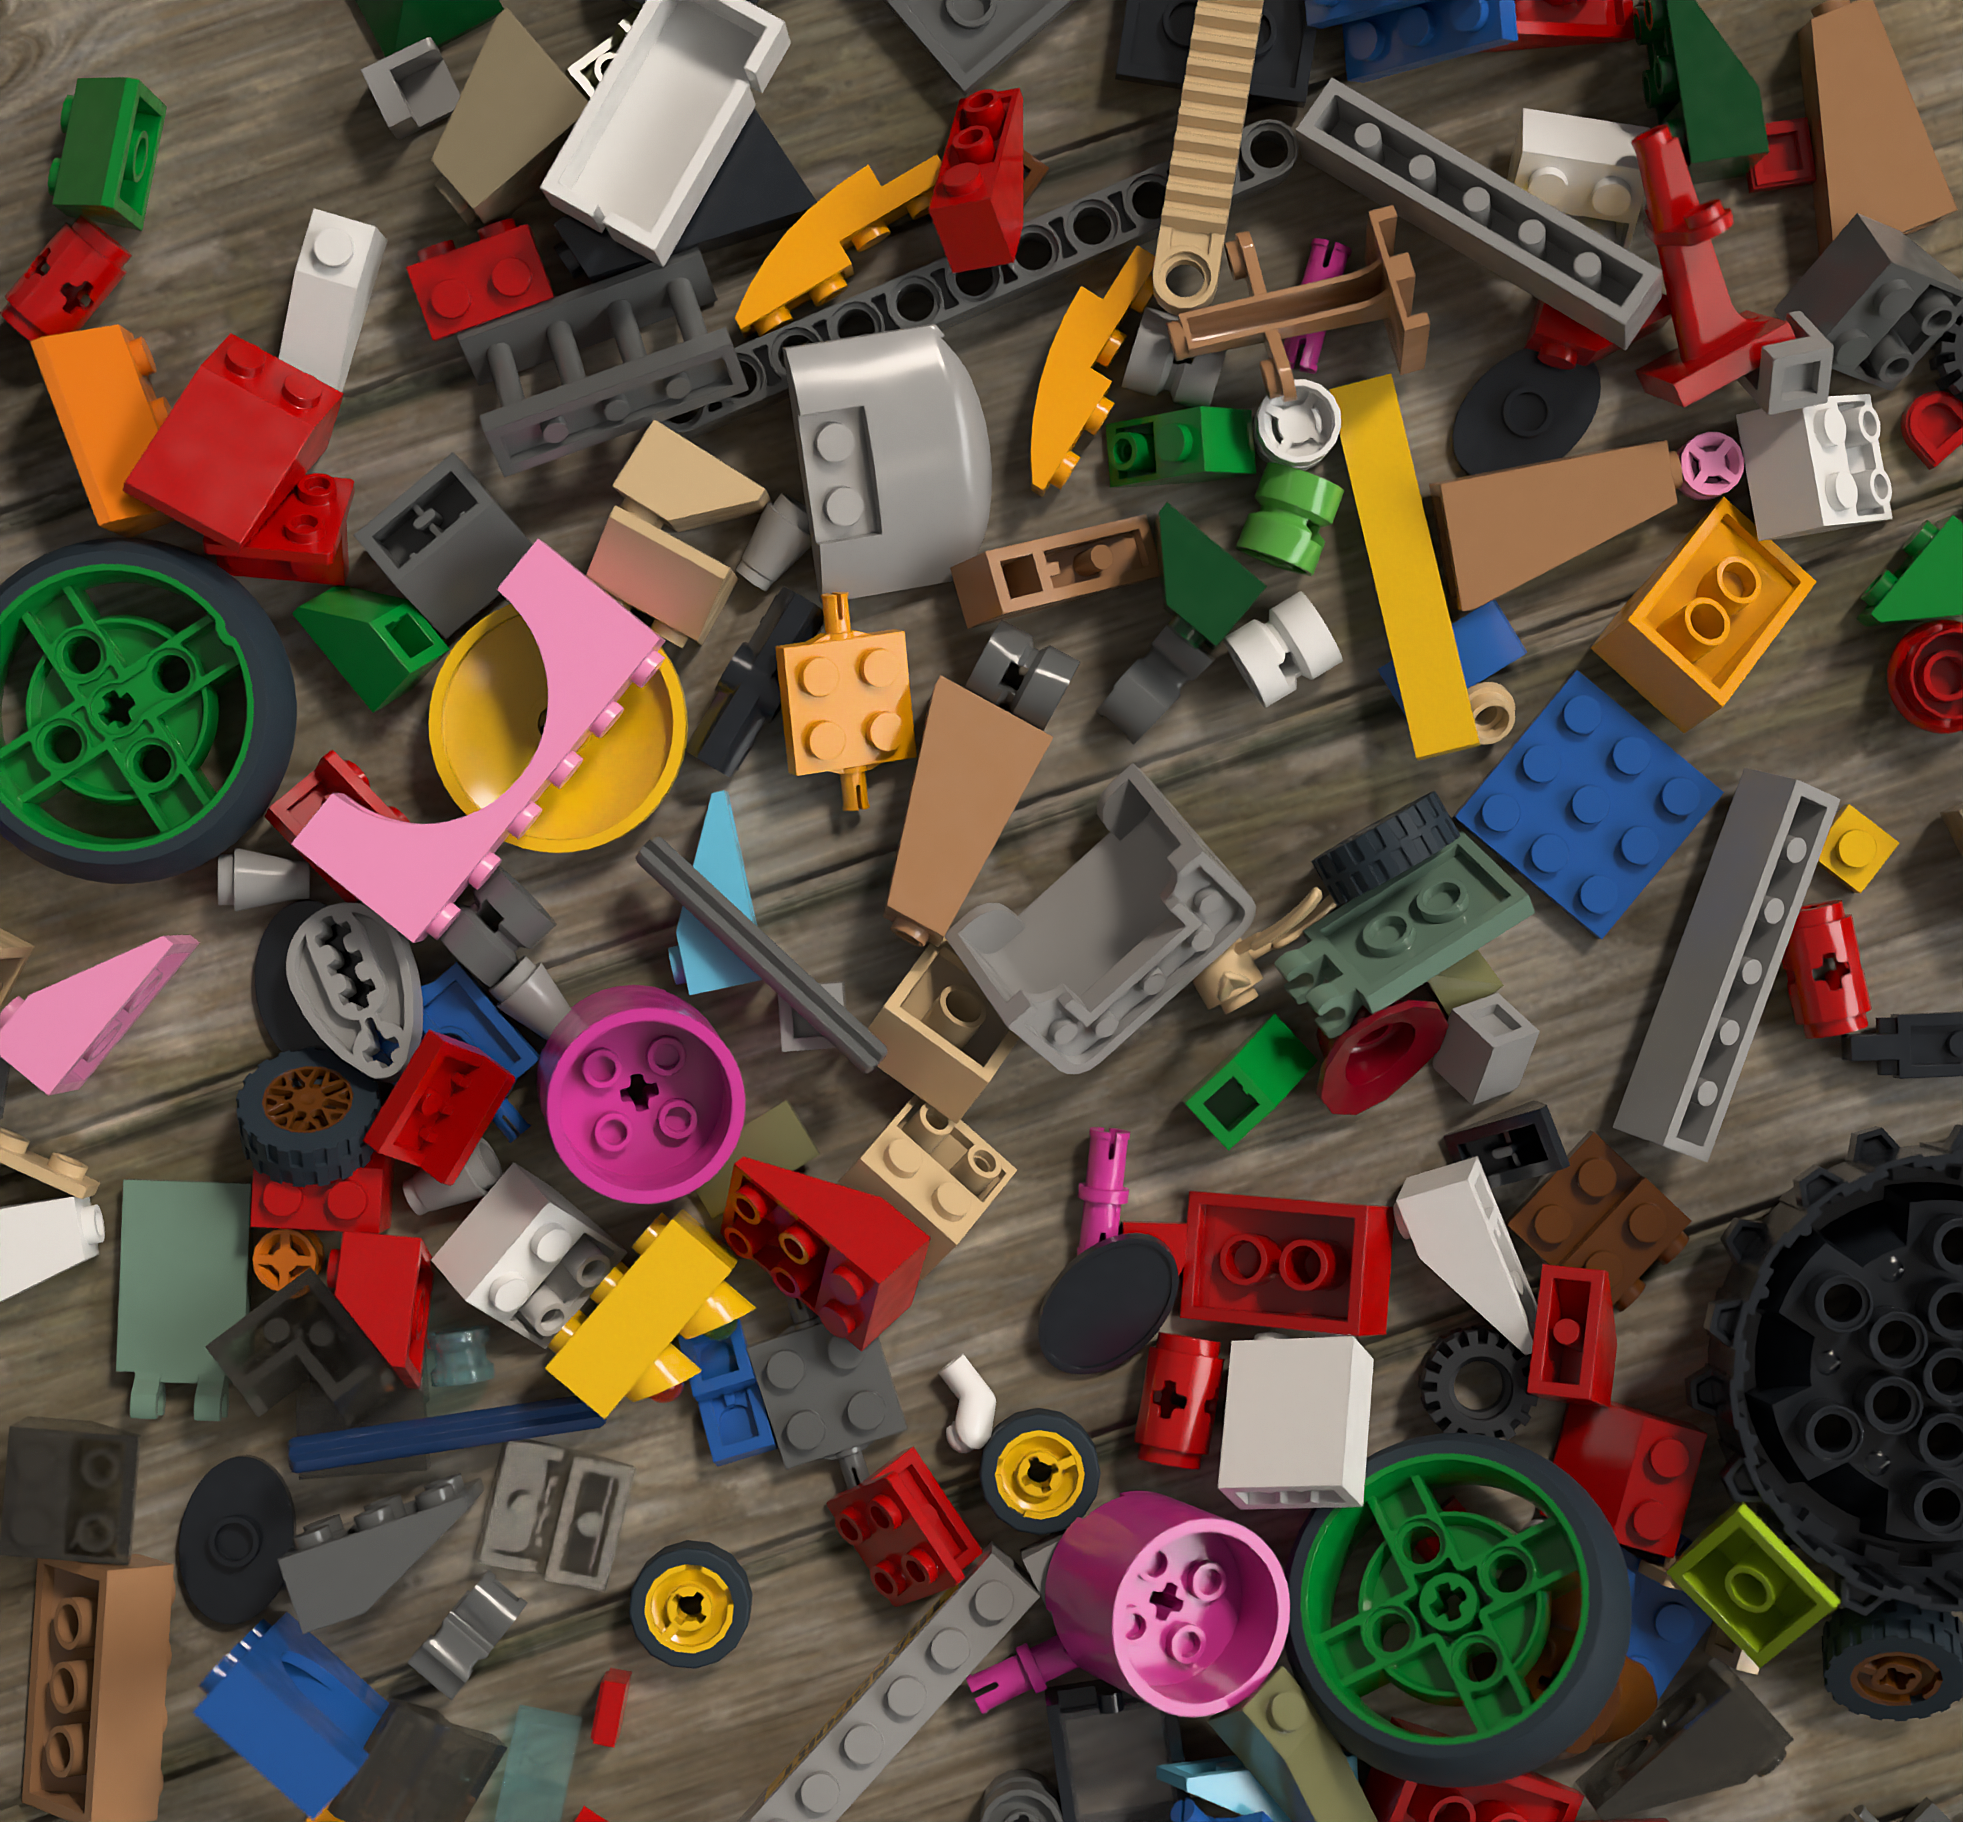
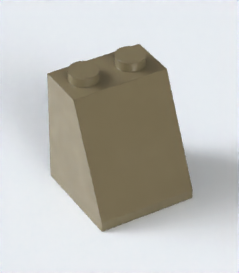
[431,8,588,226]

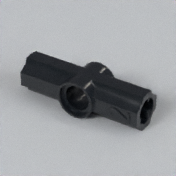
[685,586,825,779]

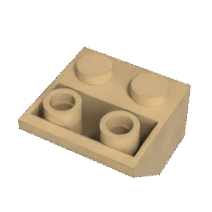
[836,1094,1017,1281]

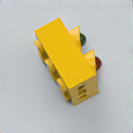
[545,1209,756,1419]

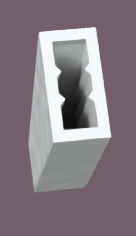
[0,1195,105,1303]

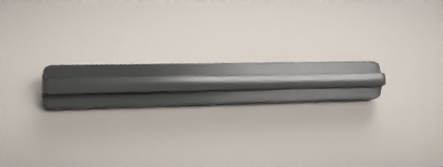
[635,836,888,1074]

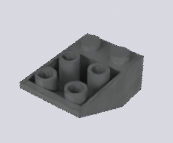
[278,1473,485,1634]

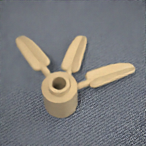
[1192,887,1337,1014]

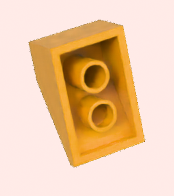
[1591,496,1817,733]

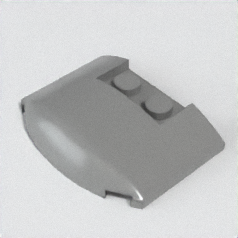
[783,324,992,604]

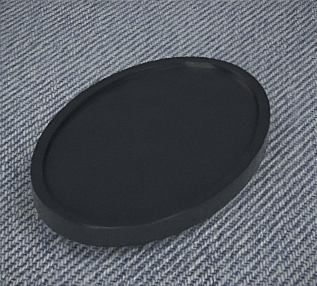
[1452,348,1601,476]
[255,900,372,1052]
[1038,1233,1179,1374]
[179,1455,296,1624]

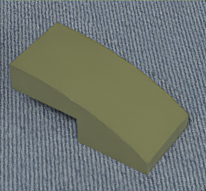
[695,1099,820,1219]

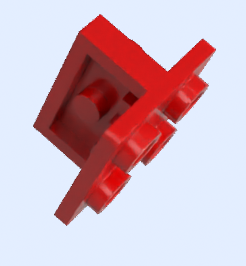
[203,473,355,586]
[827,1446,983,1607]

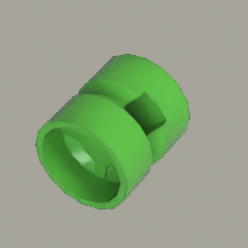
[1236,462,1344,576]

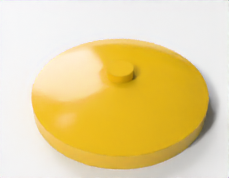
[428,604,688,853]

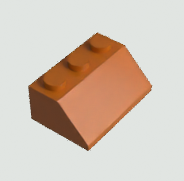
[30,324,176,537]

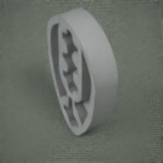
[286,903,423,1083]

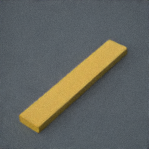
[1329,373,1481,761]

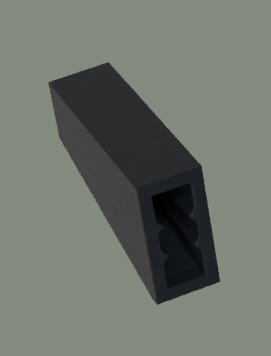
[553,108,817,284]

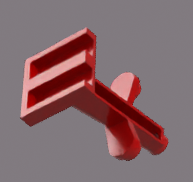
[1631,124,1796,407]

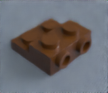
[1504,1130,1692,1312]

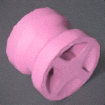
[1677,432,1744,501]

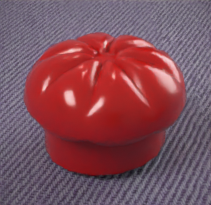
[1887,619,1963,734]

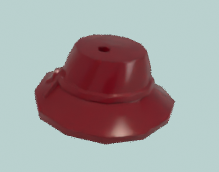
[1316,1000,1449,1115]

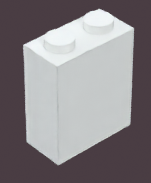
[1218,1332,1374,1509]

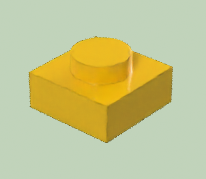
[1817,804,1899,894]

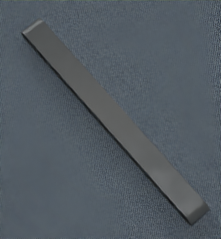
[659,119,1299,440]

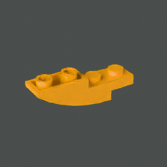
[735,154,942,338]
[1030,245,1155,497]

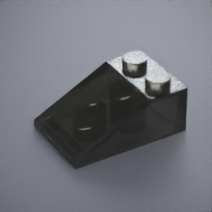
[1575,1658,1794,1821]

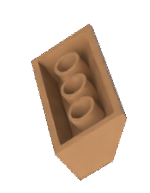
[22,1548,176,1822]

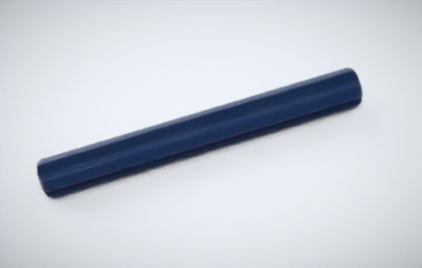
[287,1395,607,1474]

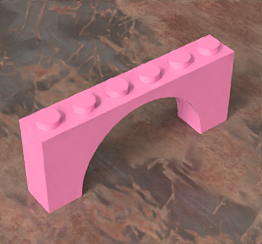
[291,539,666,943]

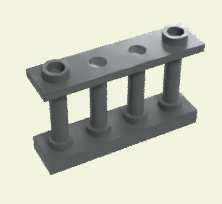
[457,246,749,478]

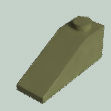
[1207,1666,1378,1822]

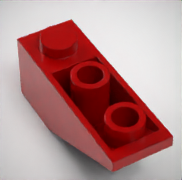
[929,87,1023,273]

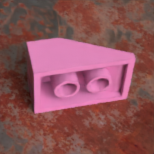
[0,935,200,1096]

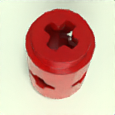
[0,214,132,341]
[1782,900,1872,1039]
[1134,1332,1225,1470]

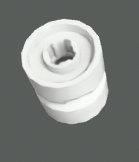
[1253,379,1341,471]
[1223,591,1343,708]

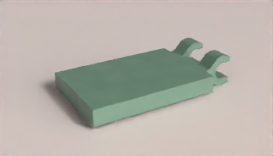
[1274,831,1535,1038]
[116,1178,254,1421]

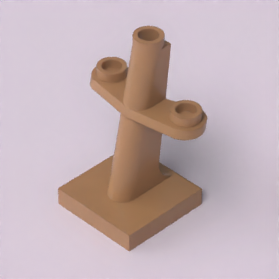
[1166,205,1430,403]

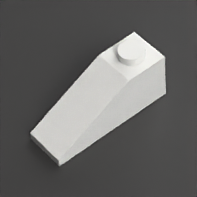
[279,208,388,392]
[1393,1156,1537,1355]

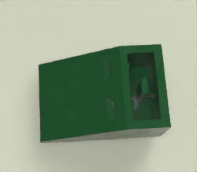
[1632,0,1769,184]

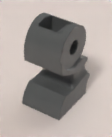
[1096,625,1215,745]
[407,1570,528,1700]

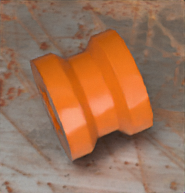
[252,1228,325,1292]

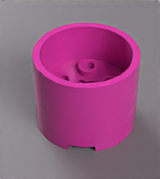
[537,985,745,1204]
[1045,1491,1290,1717]

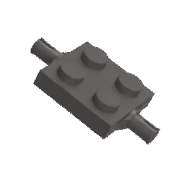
[746,1294,908,1489]

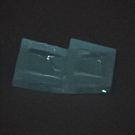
[495,1705,583,1822]

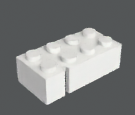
[540,0,791,268]

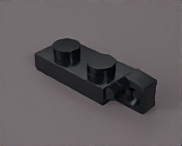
[1841,1011,1963,1079]

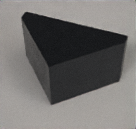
[1443,1100,1570,1189]

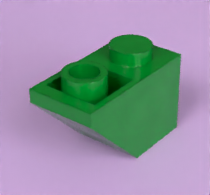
[1106,406,1256,488]
[1856,515,1963,627]
[292,585,450,713]
[1181,1013,1318,1151]

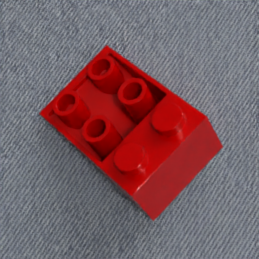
[720,1156,931,1352]

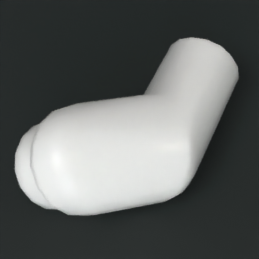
[938,1354,996,1453]

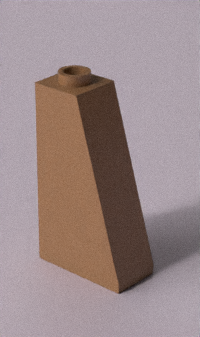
[1797,0,1958,257]
[1429,440,1683,611]
[882,676,1053,948]

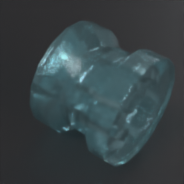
[425,1325,496,1387]

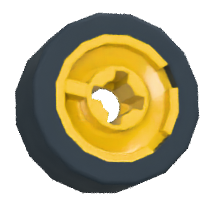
[979,1408,1101,1535]
[629,1540,753,1669]

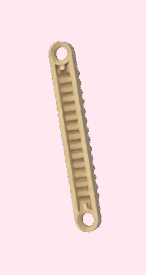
[1153,0,1264,316]

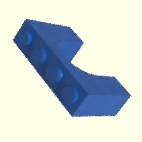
[193,1612,400,1821]

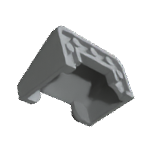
[945,763,1256,1074]

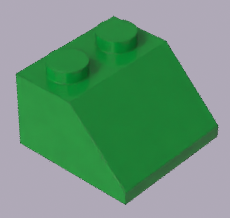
[48,77,167,231]

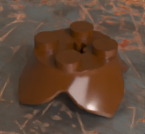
[1472,1587,1658,1760]

